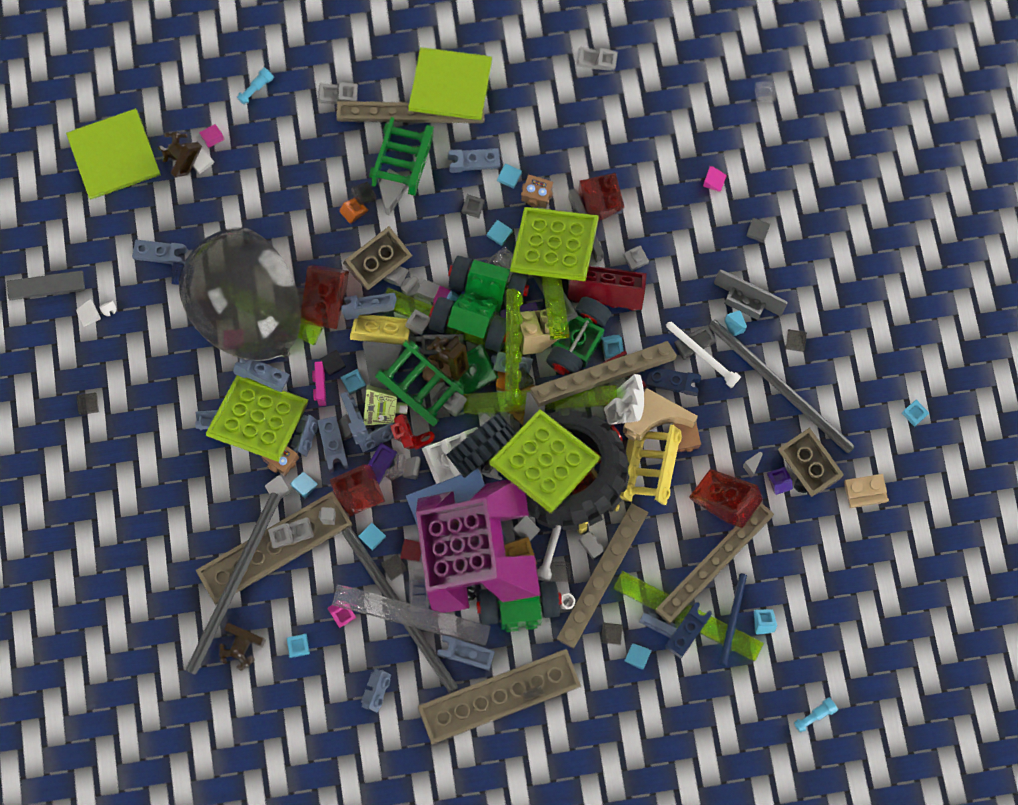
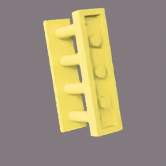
[620,425,682,505]

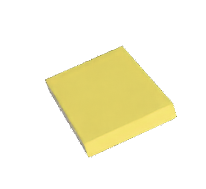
[350,314,411,345]

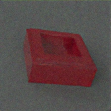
[400,539,422,563]

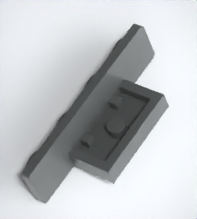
[714,269,788,320]

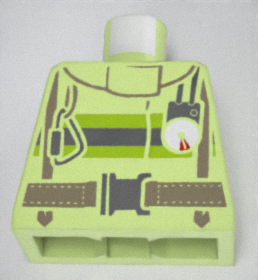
[364,385,408,425]

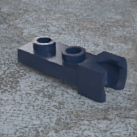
[646,367,701,396]
[665,602,712,658]

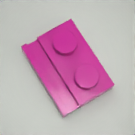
[312,362,327,406]

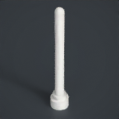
[666,322,741,388]
[537,494,570,582]

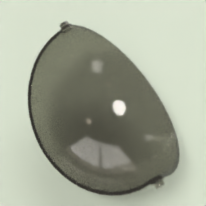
[179,227,301,361]

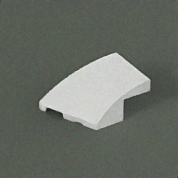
[604,374,644,425]
[422,427,478,484]

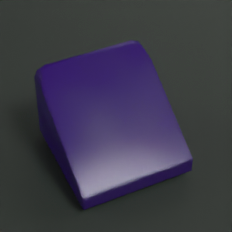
[767,467,793,495]

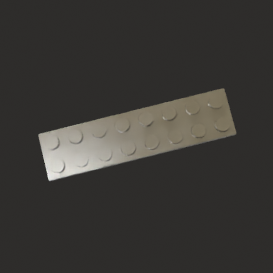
[196,491,352,605]
[418,649,581,744]

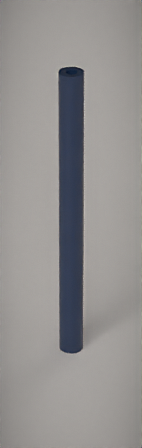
[719,573,747,666]

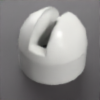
[99,300,116,316]
[560,593,575,610]

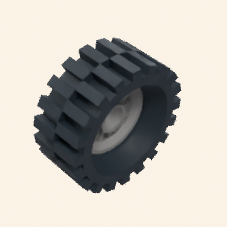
[446,412,516,478]

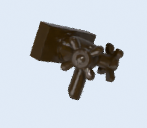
[158,131,202,178]
[427,336,469,381]
[219,623,266,671]

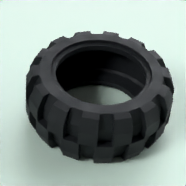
[526,410,629,530]

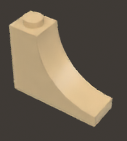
[623,388,698,441]

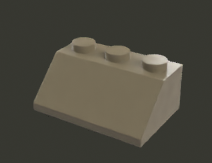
[343,226,412,290]
[777,427,844,497]

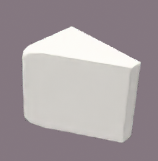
[76,299,101,327]

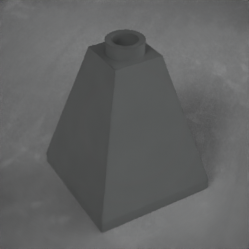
[363,341,404,390]

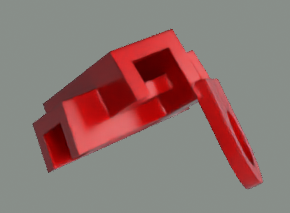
[390,414,435,450]

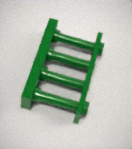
[369,117,434,196]
[375,339,464,427]

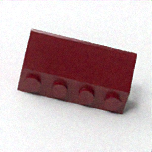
[567,266,646,311]

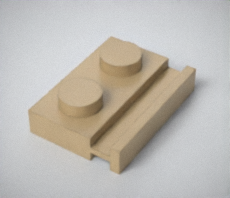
[844,474,889,508]

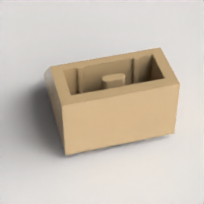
[514,309,562,355]

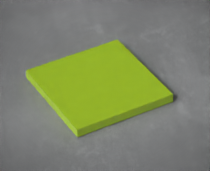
[408,47,492,120]
[66,109,161,200]
[510,207,599,281]
[206,375,308,462]
[489,409,601,513]

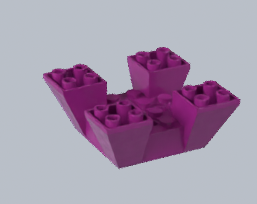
[416,479,540,615]

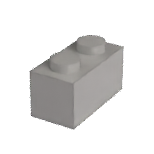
[319,507,336,525]
[579,532,604,560]

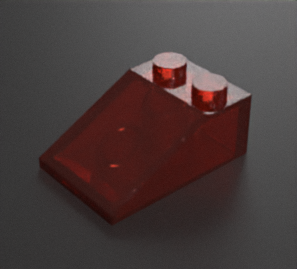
[300,264,349,329]
[689,469,763,528]

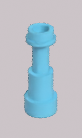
[237,67,274,105]
[794,697,838,733]

